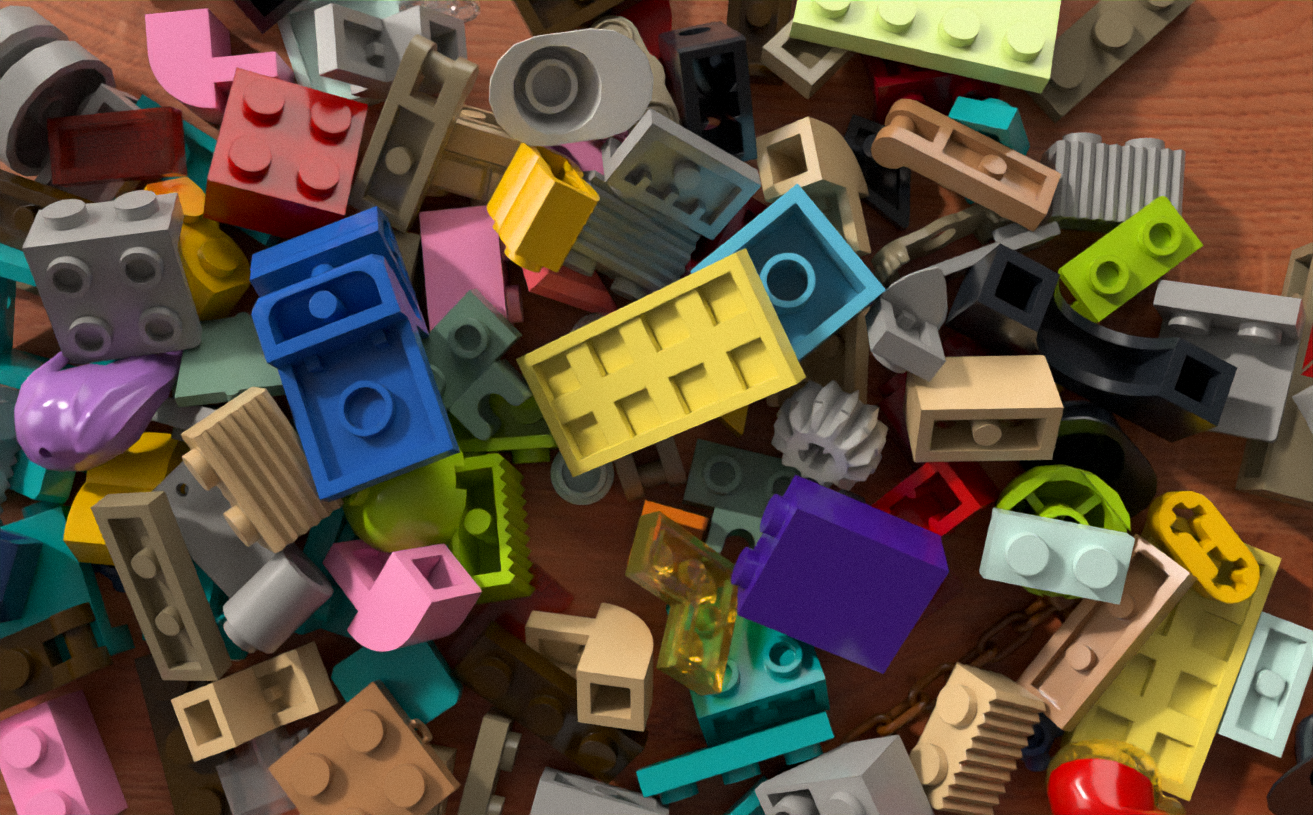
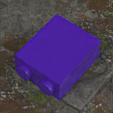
[731,475,949,674]

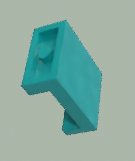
[0,501,135,663]

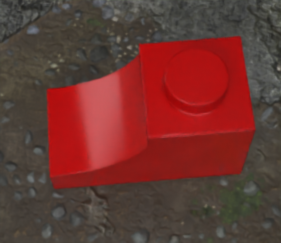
[871,461,1000,540]

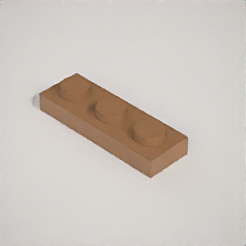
[1015,533,1198,732]

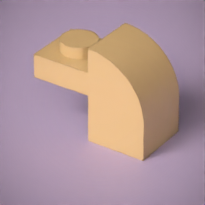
[756,116,871,257]
[525,603,653,732]
[171,641,338,762]

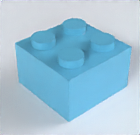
[690,183,886,363]

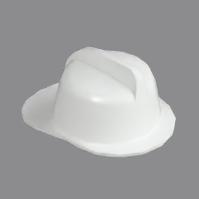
[489,28,654,146]

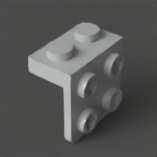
[22,190,202,364]

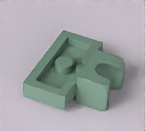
[422,289,533,441]
[682,439,818,560]

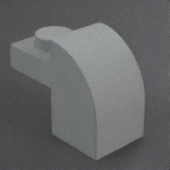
[314,3,467,99]

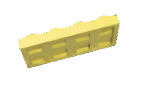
[516,248,806,477]
[1059,515,1282,802]

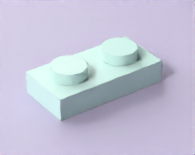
[979,508,1135,605]
[1216,611,1313,758]

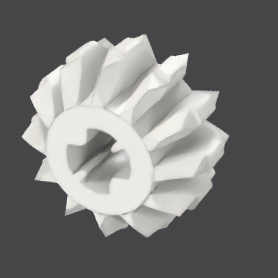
[771,379,888,491]

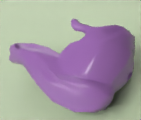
[14,350,183,472]

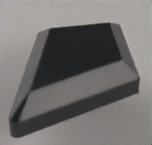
[844,114,911,231]

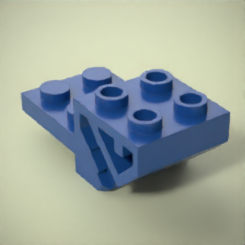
[250,206,460,503]

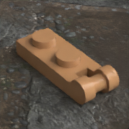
[871,99,1061,232]

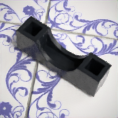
[944,243,1238,443]

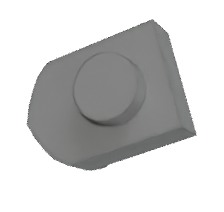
[865,267,947,382]

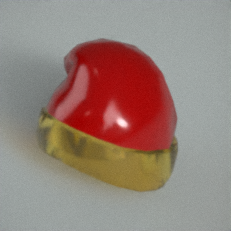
[1044,738,1187,815]

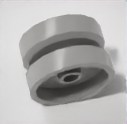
[0,5,116,177]

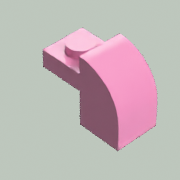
[145,8,295,125]
[322,539,483,652]

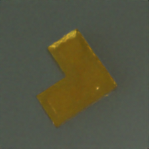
[625,511,738,696]

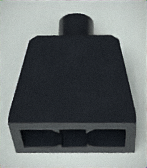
[658,21,758,162]

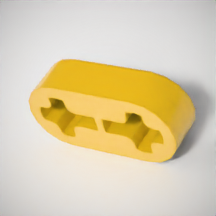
[1147,491,1260,603]

